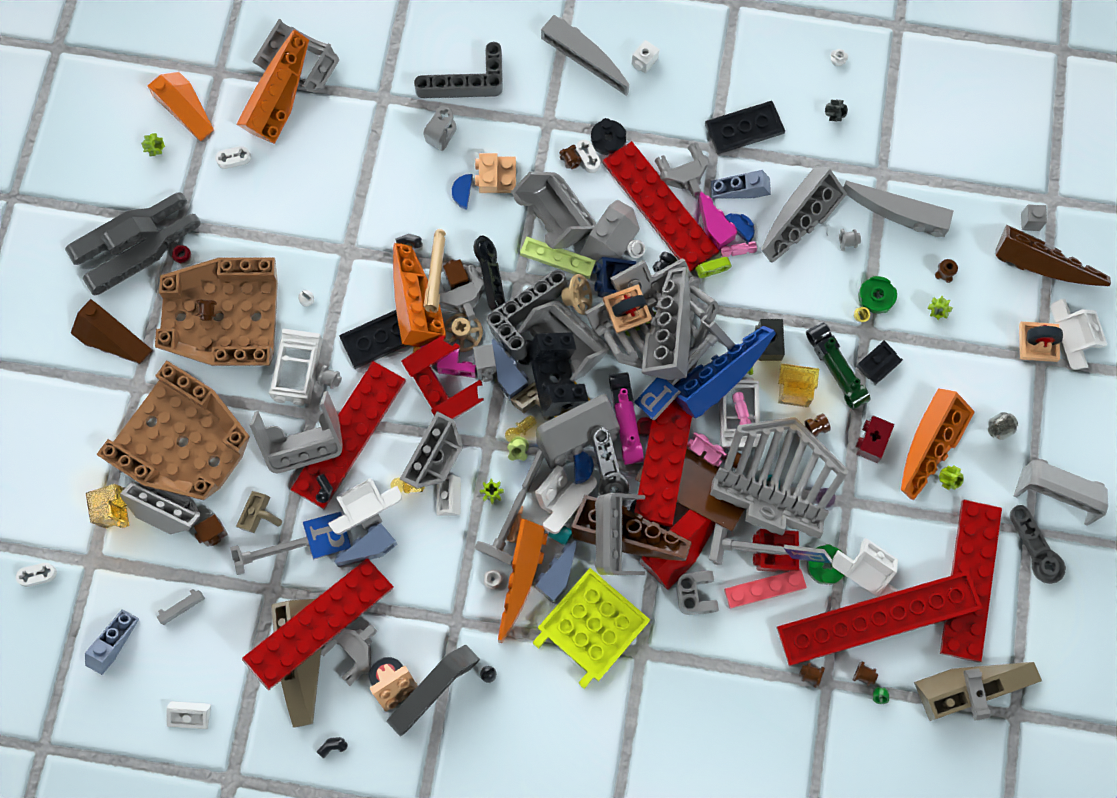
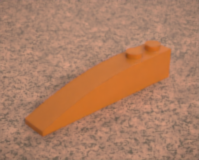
[901,388,975,500]
[498,518,548,643]

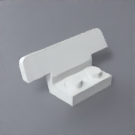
[1051,299,1107,370]
[535,465,597,534]
[328,478,402,535]
[831,538,899,597]

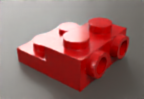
[752,529,799,572]

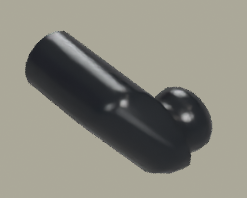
[395,234,423,249]
[317,737,348,759]

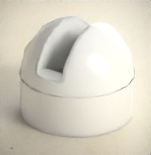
[298,290,314,306]

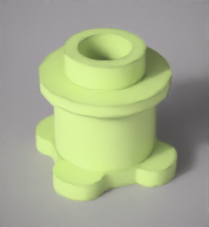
[507,436,529,461]

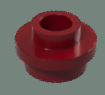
[172,245,191,264]

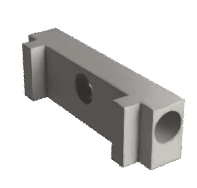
[156,589,205,625]
[963,668,991,721]

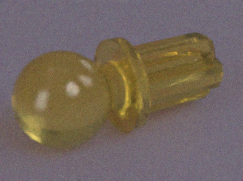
[505,415,537,442]
[390,477,425,494]

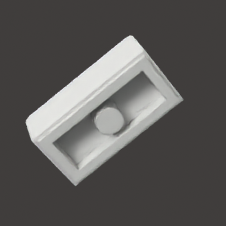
[436,475,461,516]
[167,701,211,729]

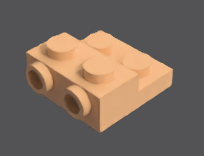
[475,153,516,193]

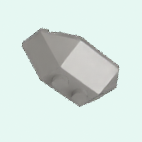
[580,199,640,262]
[400,412,463,488]
[120,482,200,534]

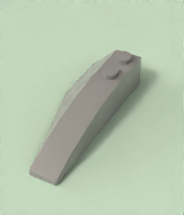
[761,166,847,263]
[641,267,691,380]

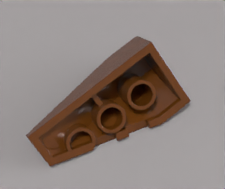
[71,299,153,364]

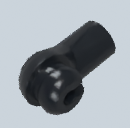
[316,474,333,503]

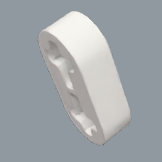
[576,140,601,173]
[215,146,251,169]
[16,563,57,587]

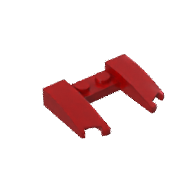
[401,335,484,420]

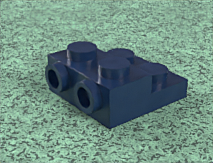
[593,257,636,298]

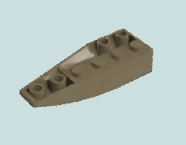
[271,599,322,728]
[914,662,1042,721]

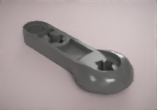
[591,426,629,502]
[1009,505,1066,584]

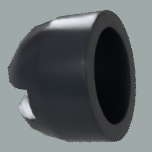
[480,666,497,683]

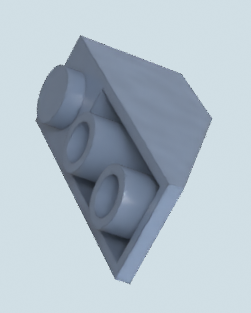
[711,170,771,198]
[492,338,529,400]
[334,523,398,567]
[535,540,577,604]
[85,609,139,675]

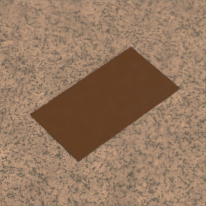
[635,448,745,532]

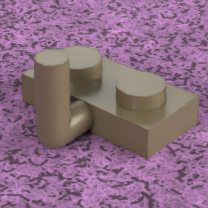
[511,381,551,421]
[236,491,282,533]

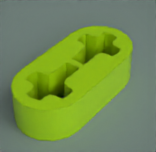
[695,257,732,278]

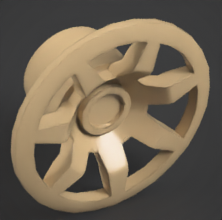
[561,274,593,315]
[444,313,483,352]

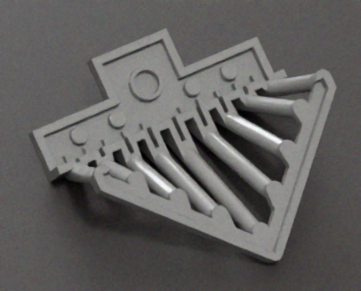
[585,258,719,379]
[710,417,848,539]

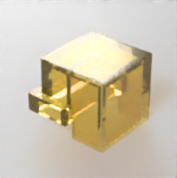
[778,363,819,407]
[85,484,130,528]

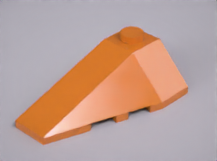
[147,72,214,142]

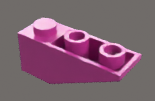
[698,192,737,251]

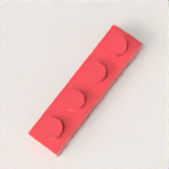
[724,569,807,609]

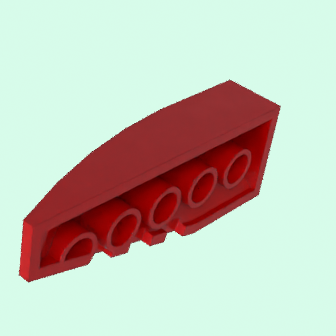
[640,509,716,590]

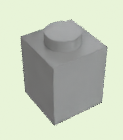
[1021,204,1047,231]

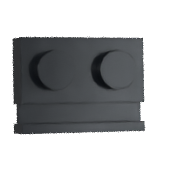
[856,340,903,386]

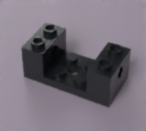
[528,332,589,416]

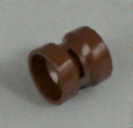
[804,413,831,437]

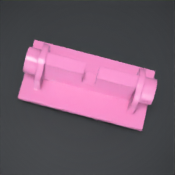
[687,432,727,467]

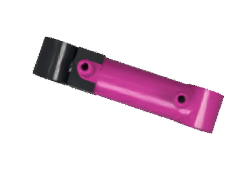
[609,372,644,465]

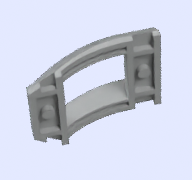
[252,19,340,90]

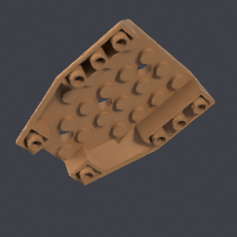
[155,257,278,366]
[96,360,250,500]

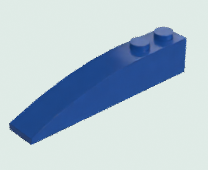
[674,326,776,419]

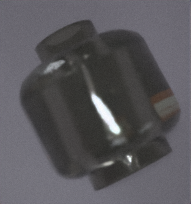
[987,412,1018,440]

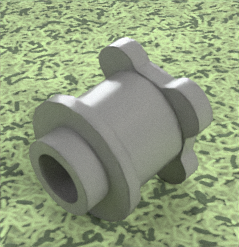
[839,229,861,251]
[317,365,342,389]

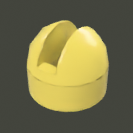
[854,307,870,322]

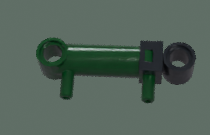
[806,322,871,410]

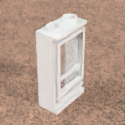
[269,329,323,406]
[719,377,761,451]

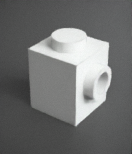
[631,40,660,74]

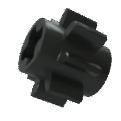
[825,99,848,122]

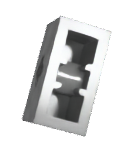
[473,344,497,382]

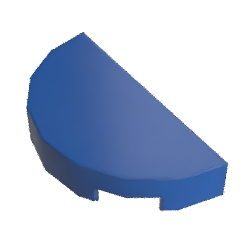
[452,174,473,210]
[725,213,754,244]
[573,451,594,484]

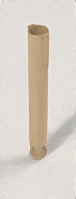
[424,229,446,313]

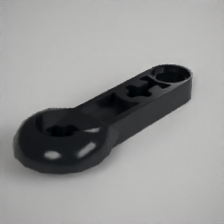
[473,235,505,311]

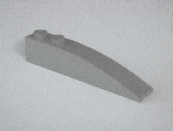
[541,15,629,96]
[843,180,954,237]

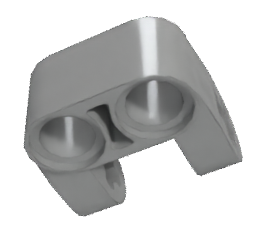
[423,106,456,151]
[676,571,719,615]

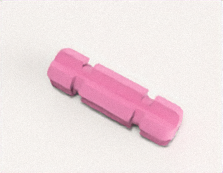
[720,242,757,257]
[732,392,751,425]

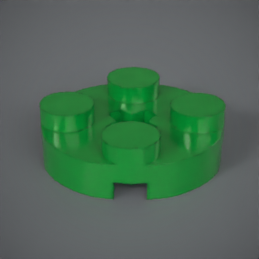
[858,276,897,314]
[807,544,845,585]

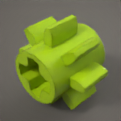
[141,133,165,157]
[927,296,953,320]
[939,465,964,490]
[479,479,504,504]

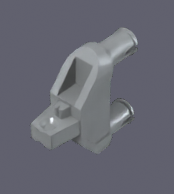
[655,142,709,198]
[439,265,485,321]
[321,625,378,686]

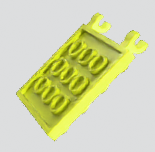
[533,568,650,689]

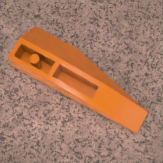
[236,30,309,144]
[393,243,446,347]

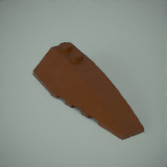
[996,224,1111,286]
[571,495,691,561]

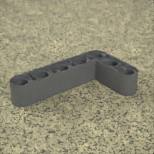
[414,41,503,98]
[487,270,568,360]
[386,645,480,737]

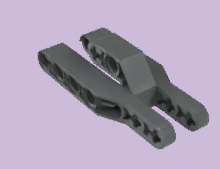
[65,192,201,295]

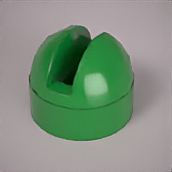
[873,687,889,704]

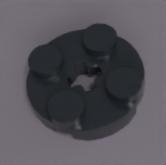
[591,118,626,155]

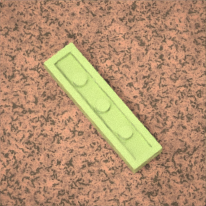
[520,236,596,279]

